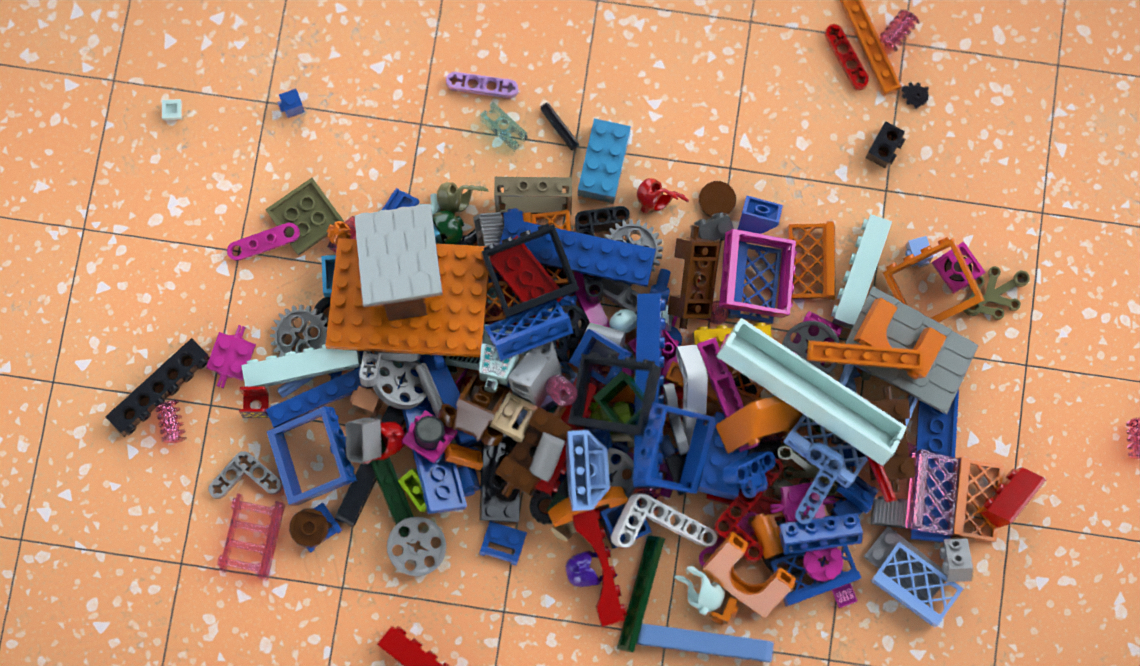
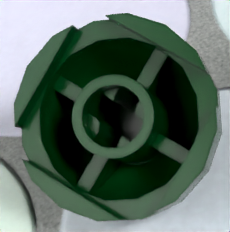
[432,211,465,245]

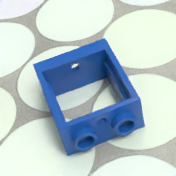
[569,328,632,385]

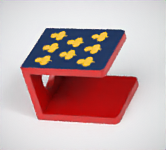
[239,386,269,418]

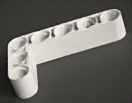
[676,345,707,446]
[611,493,717,548]

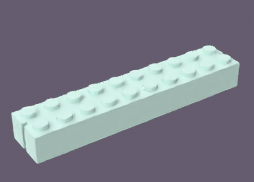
[717,318,907,466]

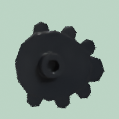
[902,82,929,109]

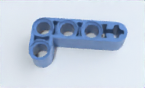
[795,442,844,524]

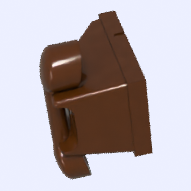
[438,373,510,446]

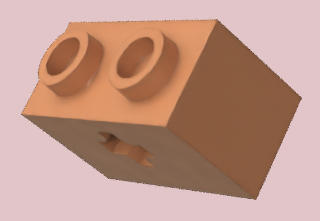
[350,386,383,419]

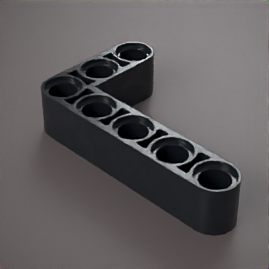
[575,206,630,304]

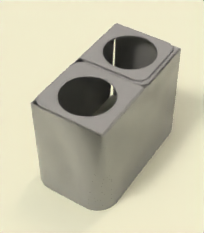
[346,417,381,463]

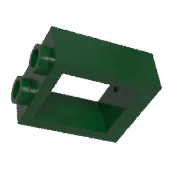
[593,371,644,435]

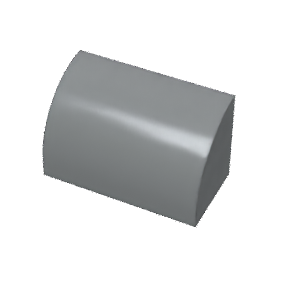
[584,323,626,357]
[530,432,565,481]

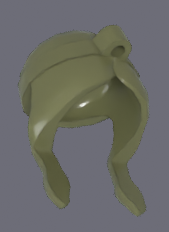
[437,182,489,215]

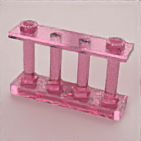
[217,493,285,581]

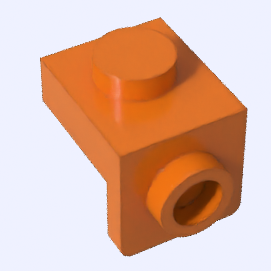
[709,597,739,625]

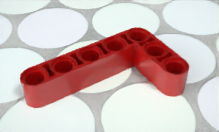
[713,459,783,563]

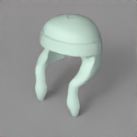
[609,309,637,358]
[674,566,724,615]

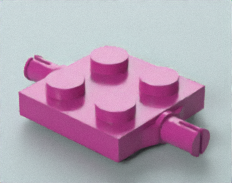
[206,325,256,389]
[770,482,836,523]

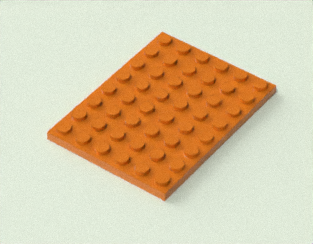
[325,238,491,358]

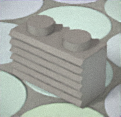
[473,212,504,246]
[871,496,914,529]

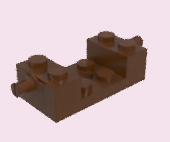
[667,225,720,329]
[869,386,915,493]
[495,404,573,497]

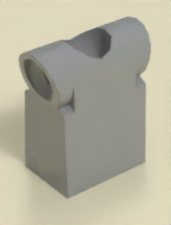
[507,341,562,407]

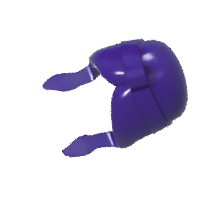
[565,551,618,587]

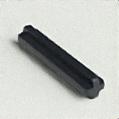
[540,102,579,151]

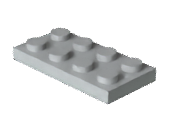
[864,526,946,605]

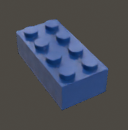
[698,412,748,500]

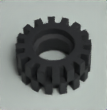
[529,490,556,525]

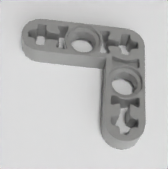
[360,351,421,387]
[663,383,689,455]
[209,451,282,499]

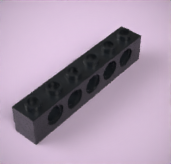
[105,338,210,437]

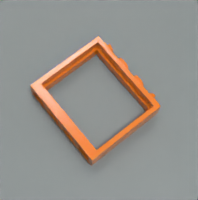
[883,237,985,323]

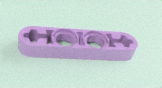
[446,72,518,98]

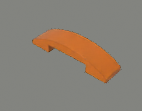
[548,486,628,527]

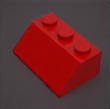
[980,467,1047,528]

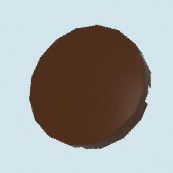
[699,181,736,218]
[289,508,329,548]

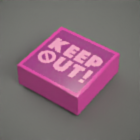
[831,583,858,609]

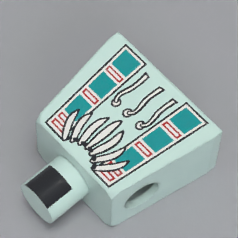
[479,343,519,392]

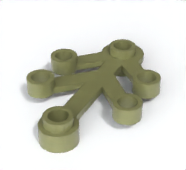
[964,266,1030,320]
[778,442,838,495]

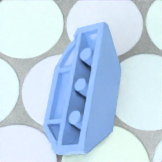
[566,430,610,511]

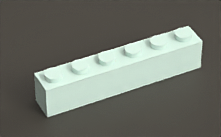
[831,214,892,330]
[241,345,361,387]

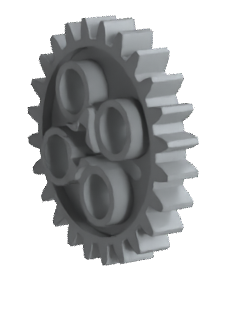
[605,219,663,272]
[270,305,328,357]

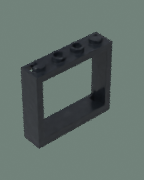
[481,224,579,319]
[568,352,661,437]

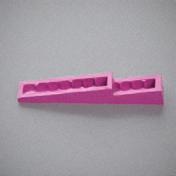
[697,337,759,452]

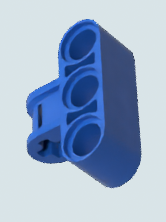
[723,452,775,498]

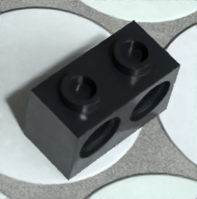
[866,121,906,168]

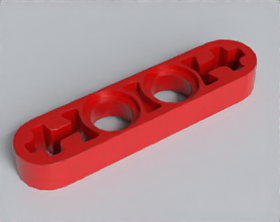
[825,24,869,90]

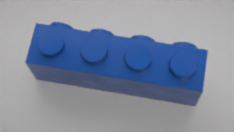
[779,513,863,555]

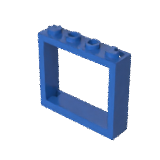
[632,402,717,494]
[267,406,357,505]

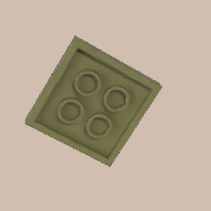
[265,178,345,256]

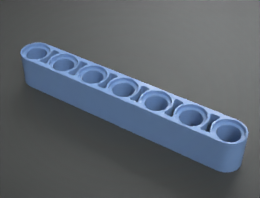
[636,624,774,662]

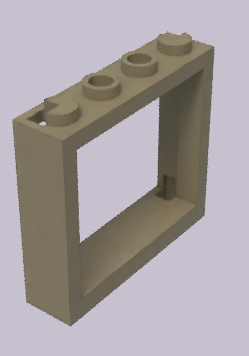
[494,177,572,215]

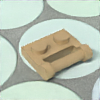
[490,393,538,442]

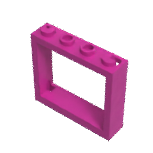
[719,229,797,318]

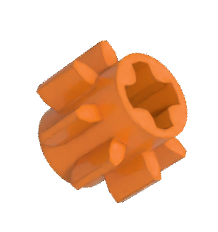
[327,221,351,245]

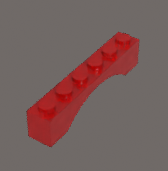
[572,508,627,627]

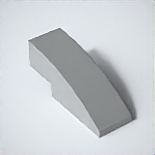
[596,278,639,313]

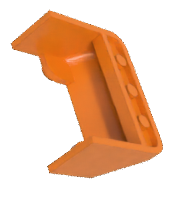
[715,396,803,454]

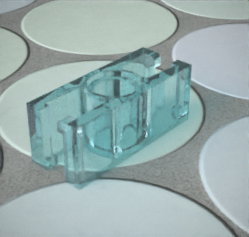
[480,102,527,151]

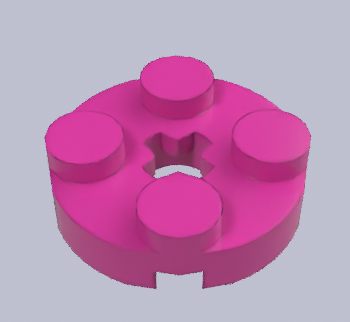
[803,547,843,582]

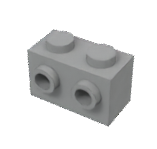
[940,539,973,582]

